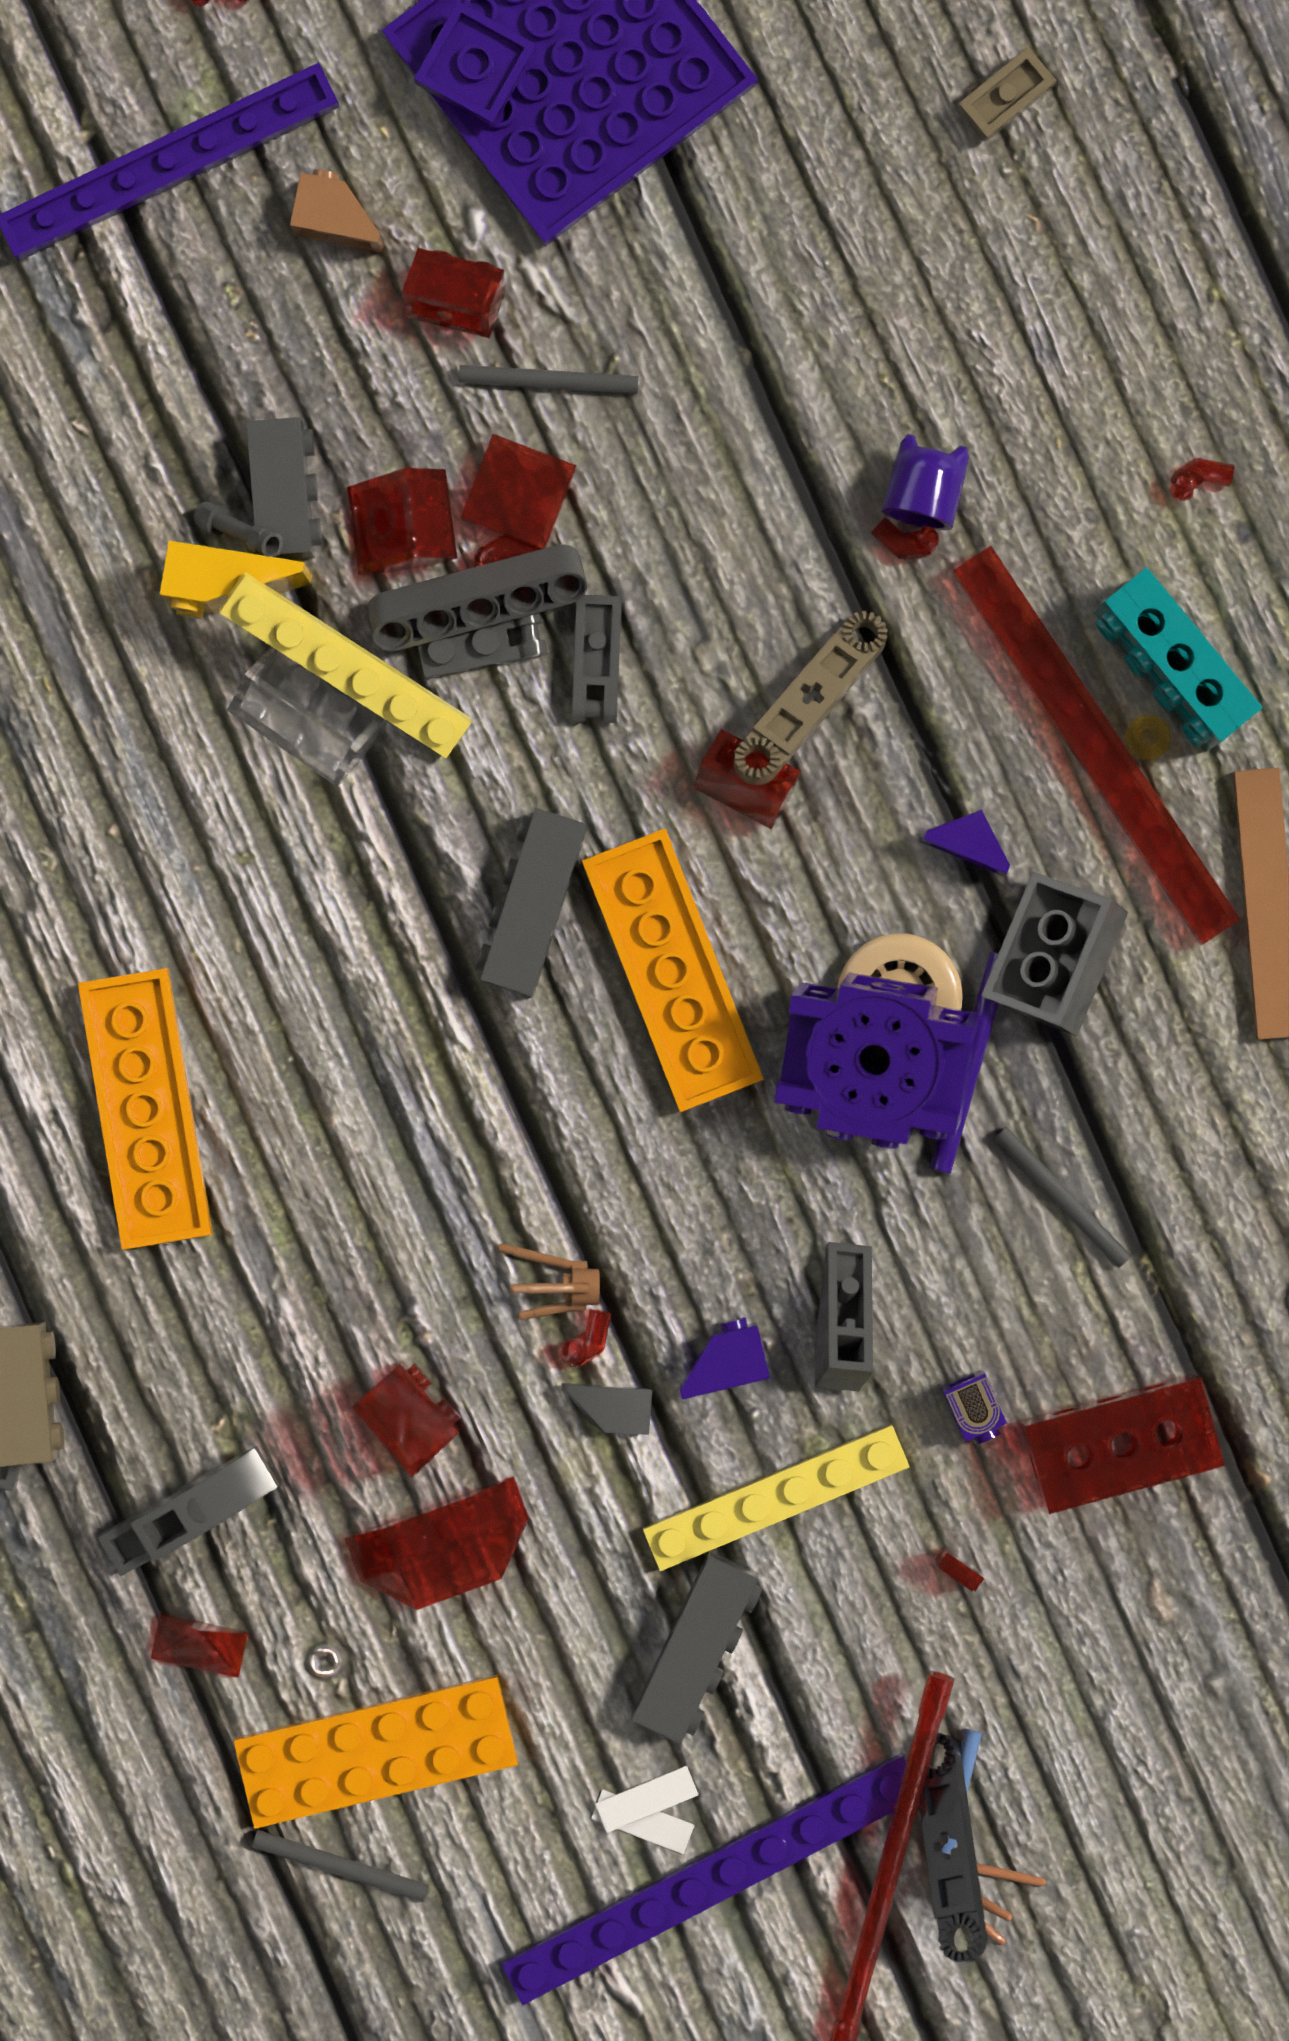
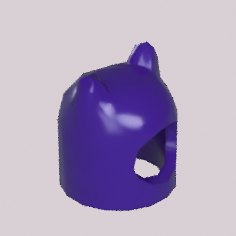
[882,434,969,531]

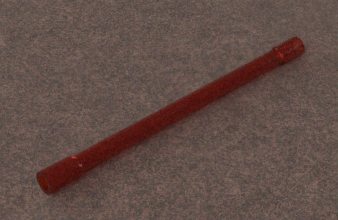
[829,1671,955,2041]

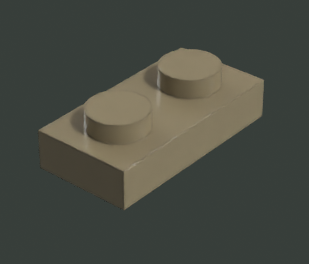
[958,47,1056,142]

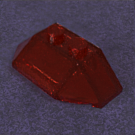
[345,1476,529,1610]

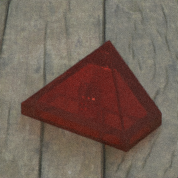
[151,1613,249,1678]

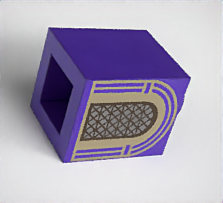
[940,1370,1007,1444]

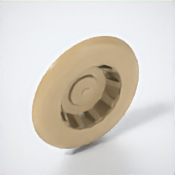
[837,933,963,1058]

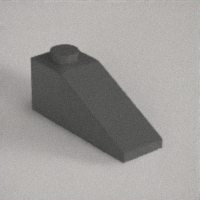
[815,1242,873,1391]

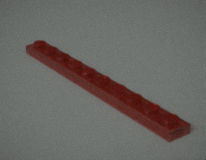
[952,546,1241,945]

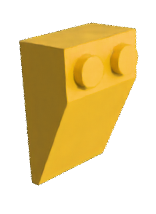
[160,540,312,619]

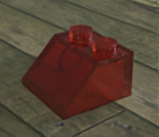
[347,468,457,575]

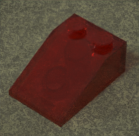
[352,1361,461,1478]

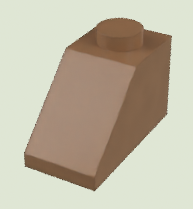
[290,169,383,253]

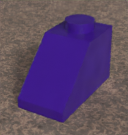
[679,1317,770,1400]

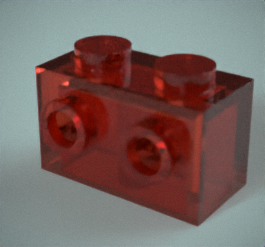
[402,248,505,339]
[693,729,801,830]

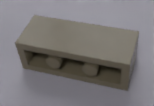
[0,1322,64,1467]

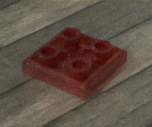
[461,434,577,549]

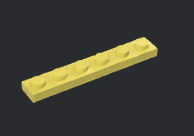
[219,571,472,758]
[643,1424,910,1571]

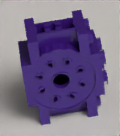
[774,972,980,1149]

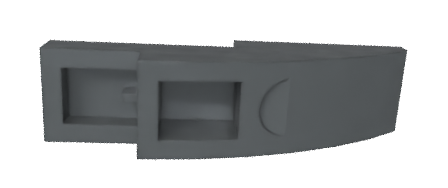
[97,1446,279,1576]

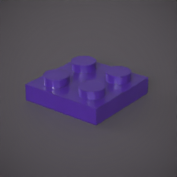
[414,1,537,127]

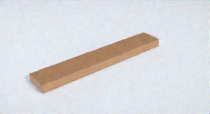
[1232,767,1289,1040]

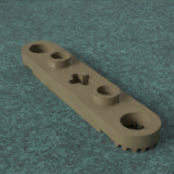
[733,611,887,785]

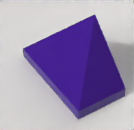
[920,810,1010,876]

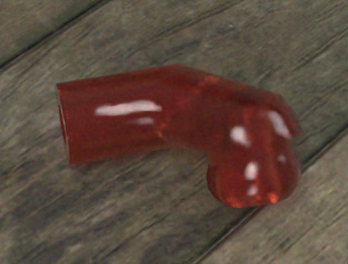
[870,517,940,560]

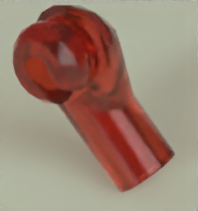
[1170,458,1235,501]
[473,536,540,568]
[558,1309,611,1367]

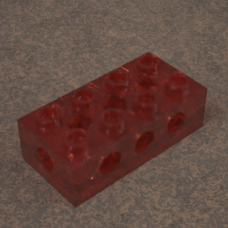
[1020,1374,1225,1514]

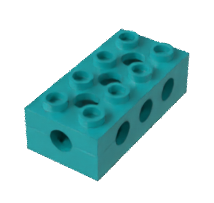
[1093,567,1263,751]

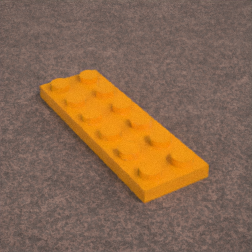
[582,828,764,1112]
[78,968,213,1250]
[234,1674,519,1829]

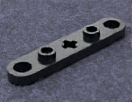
[913,1732,987,1963]

